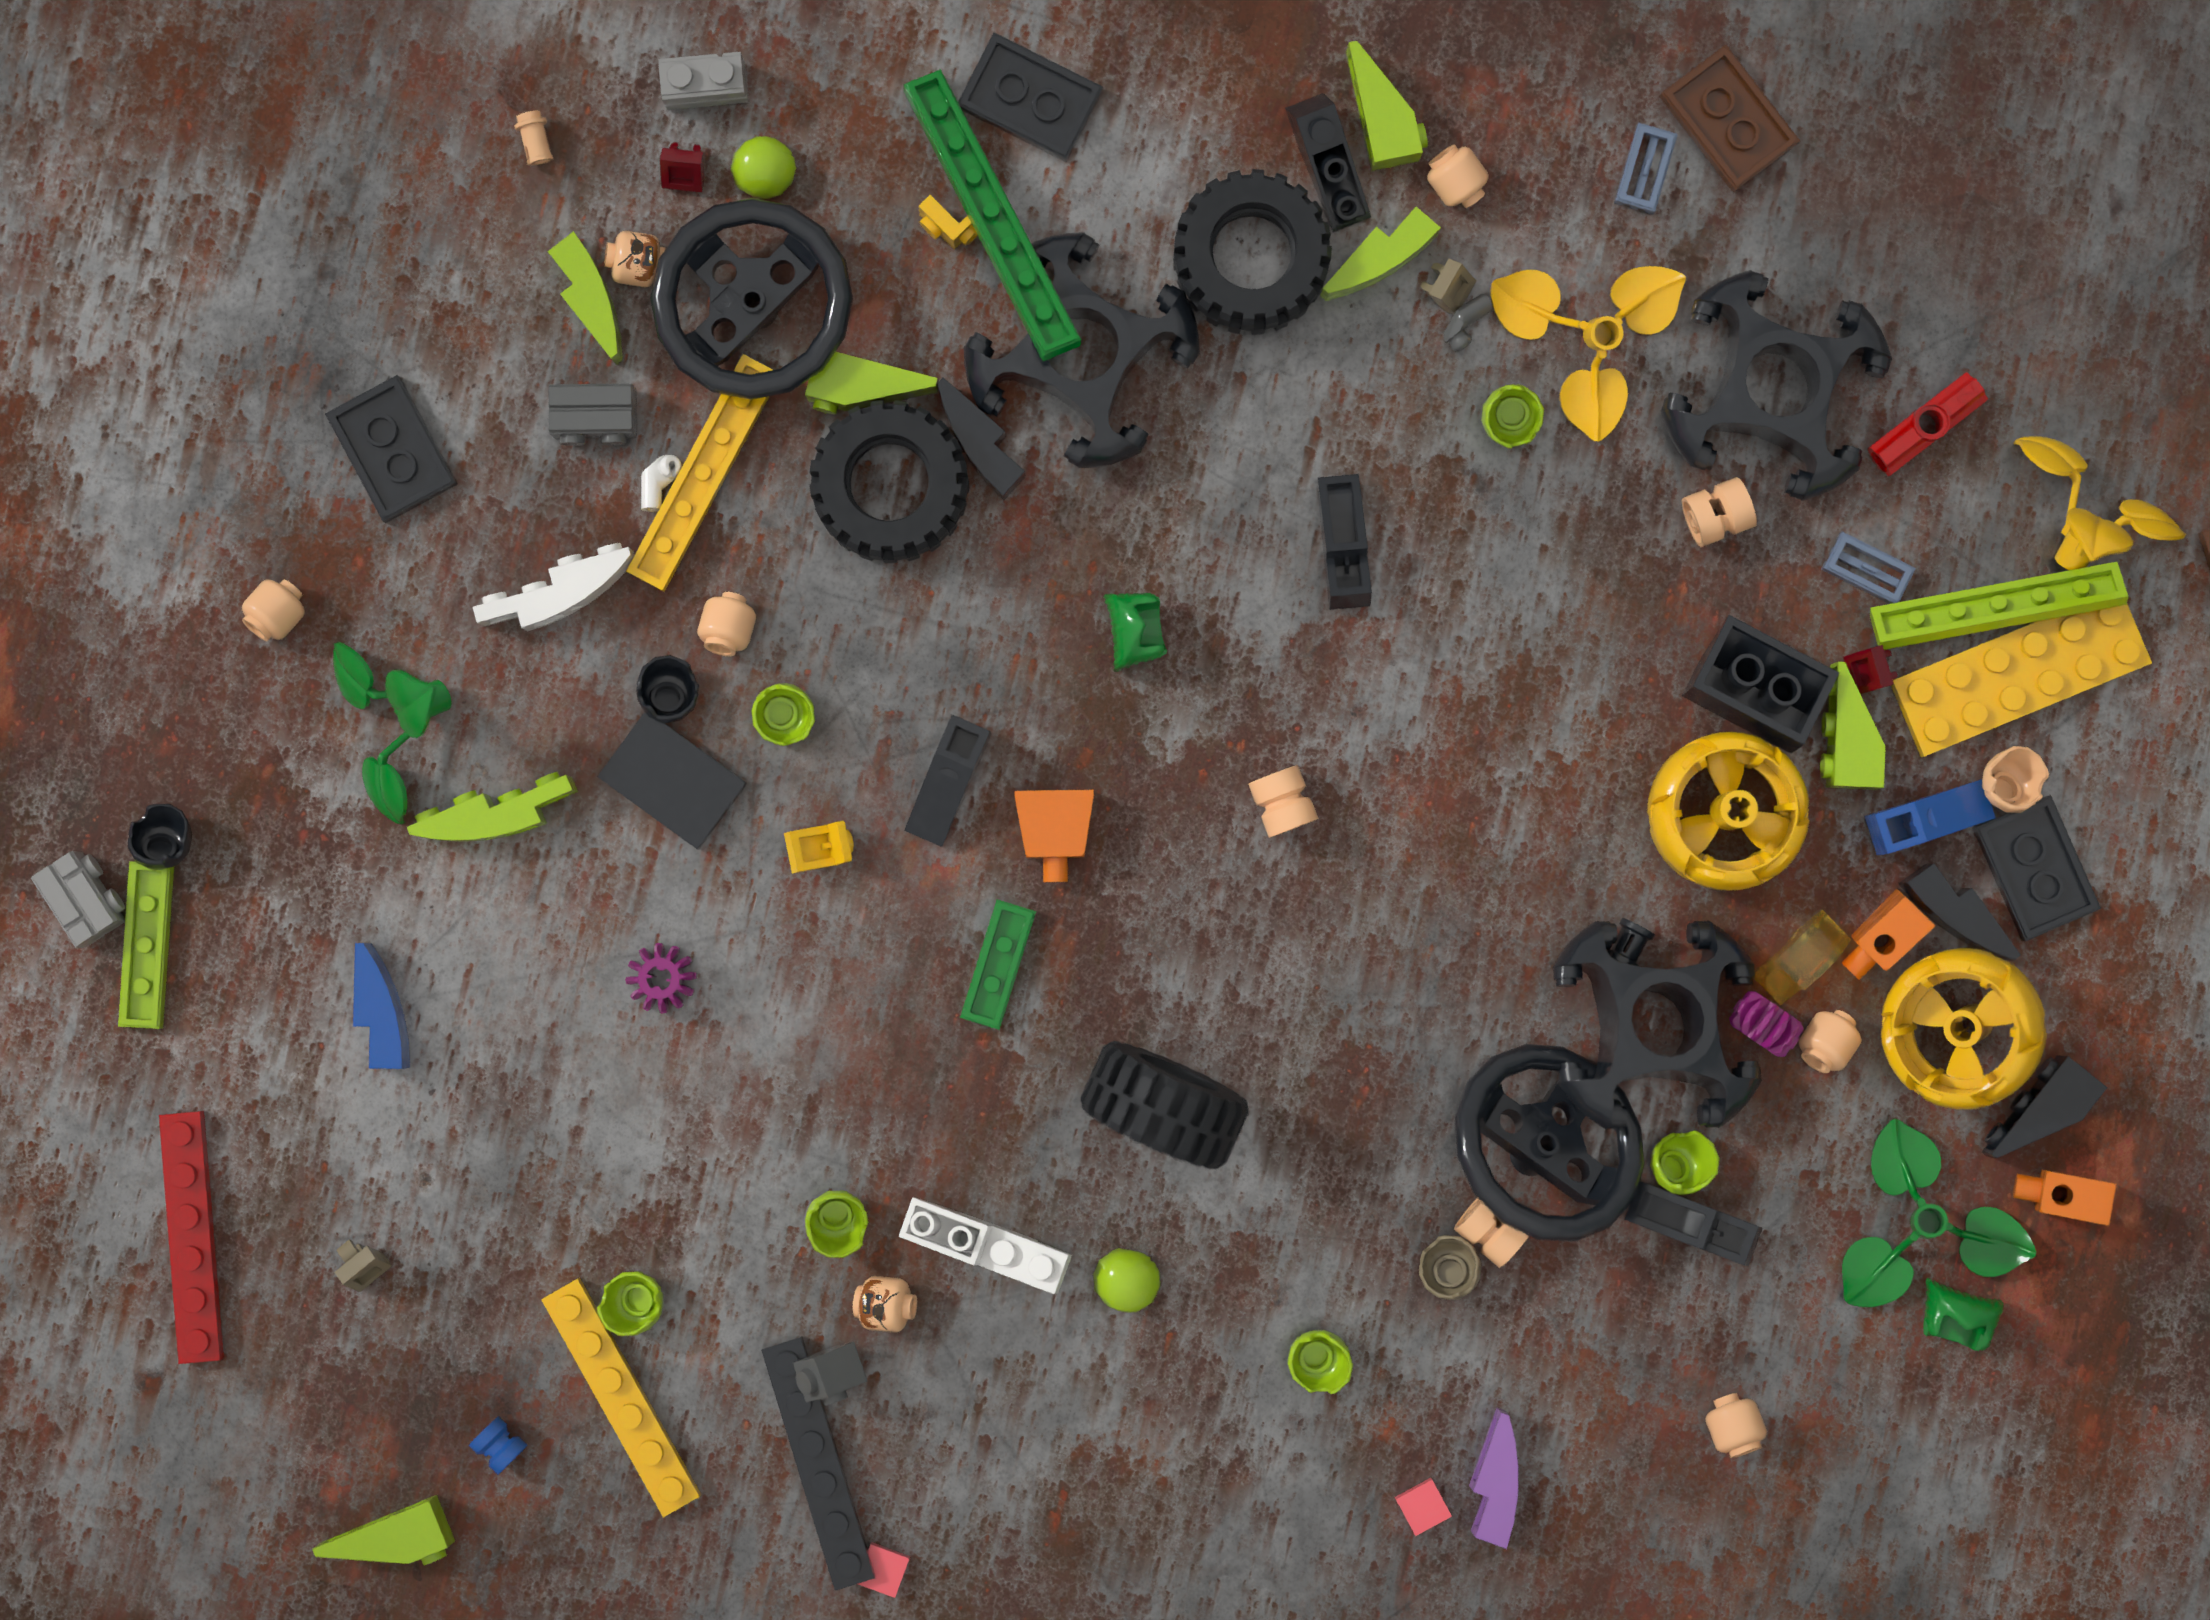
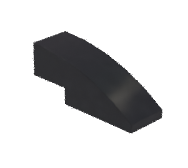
[938,377,1026,501]
[1318,474,1372,610]
[1898,863,2021,960]
[1624,1181,1763,1267]

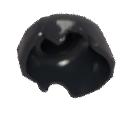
[636,655,699,723]
[127,804,192,871]

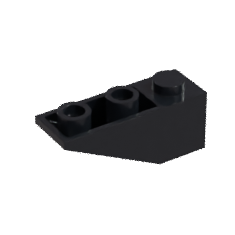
[1285,93,1371,232]
[904,715,992,847]
[1982,1055,2108,1158]

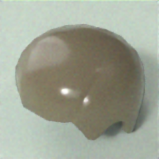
[1419,1235,1482,1300]

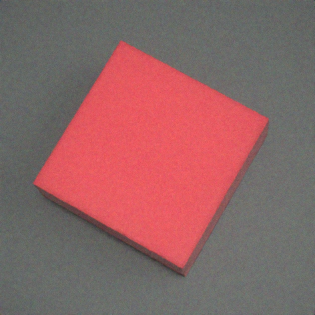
[1395,1478,1452,1536]
[858,1542,910,1598]

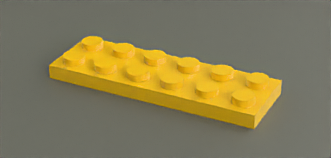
[1891,604,2152,757]

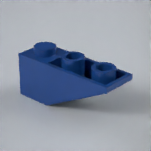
[1864,779,1996,855]

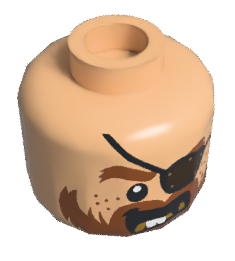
[604,231,666,287]
[853,1276,917,1333]

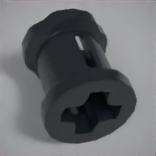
[1606,918,1655,966]

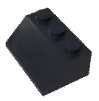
[1682,615,1839,754]

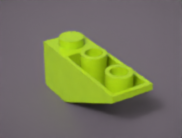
[1820,661,1885,790]

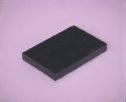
[958,32,1103,162]
[325,375,458,523]
[597,712,747,850]
[1972,795,2101,941]

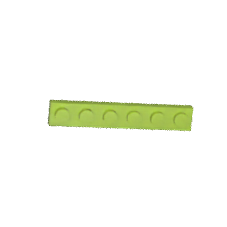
[1870,562,2128,650]

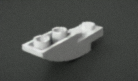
[473,543,635,631]
[898,1197,1072,1294]

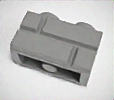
[658,52,749,110]
[31,851,125,948]

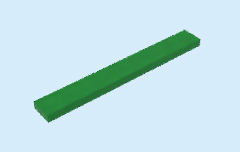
[903,69,1081,361]

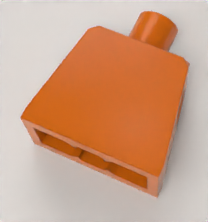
[1015,790,1094,882]
[1841,889,1935,980]
[2013,1169,2116,1226]

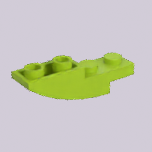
[407,772,578,842]

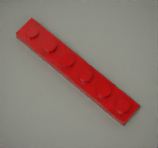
[159,1111,224,1364]

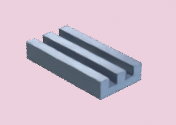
[1614,122,1678,215]
[1821,532,1916,604]

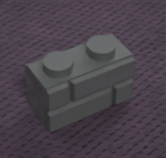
[549,383,637,446]

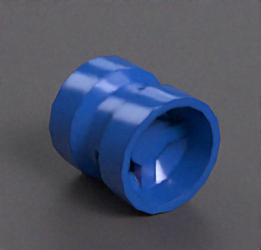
[468,1416,528,1475]

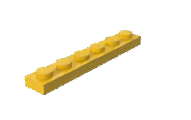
[626,354,773,592]
[541,1277,701,1517]

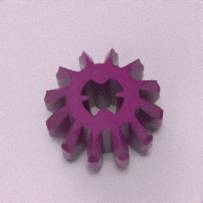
[625,943,697,1014]
[1729,992,1804,1057]

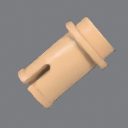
[514,110,553,166]

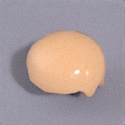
[1982,746,2049,813]

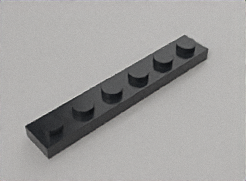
[761,1336,875,1591]

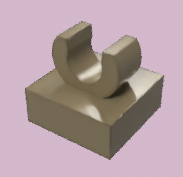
[1421,259,1476,315]
[334,1239,392,1292]

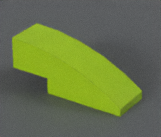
[1320,207,1441,301]
[548,231,623,365]

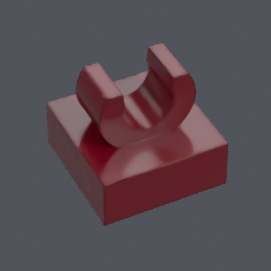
[660,142,705,192]
[1843,645,1898,694]

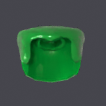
[1103,593,1167,672]
[1923,1278,2004,1351]

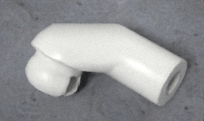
[641,455,682,512]

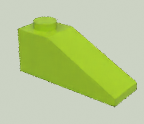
[1346,40,1428,171]
[805,352,939,415]
[312,1495,455,1565]

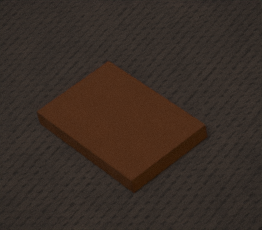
[1659,44,1800,193]

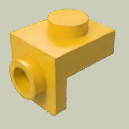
[919,195,978,249]
[784,821,854,874]

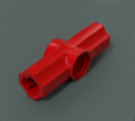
[1867,372,1988,477]

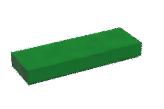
[960,899,1036,1030]

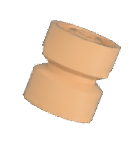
[1682,477,1757,547]
[1248,765,1319,838]
[1454,1198,1529,1268]

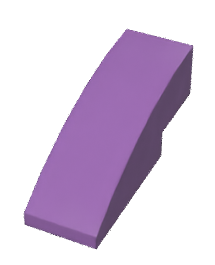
[1469,1408,1518,1549]

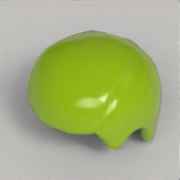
[730,136,796,199]
[1481,384,1544,448]
[751,683,815,746]
[1650,1130,1720,1195]
[805,1190,868,1258]
[1093,1248,1160,1313]
[597,1271,664,1336]
[1287,1330,1353,1394]

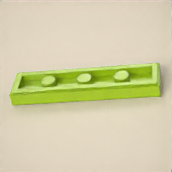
[118,861,174,1029]

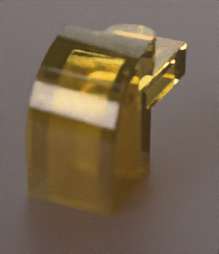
[1754,910,1851,1006]

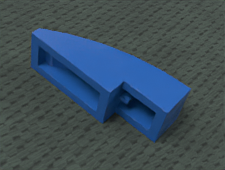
[353,943,410,1069]

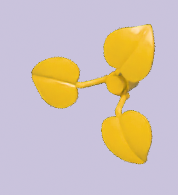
[1490,266,1686,442]
[2014,436,2186,570]

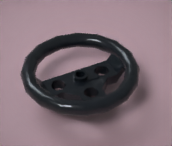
[650,198,853,400]
[1454,1044,1645,1242]

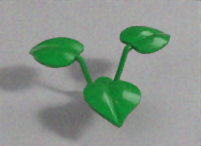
[333,642,452,825]
[1842,1119,2036,1307]

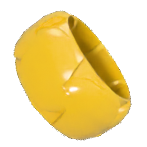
[1647,732,1810,891]
[1881,948,2047,1110]

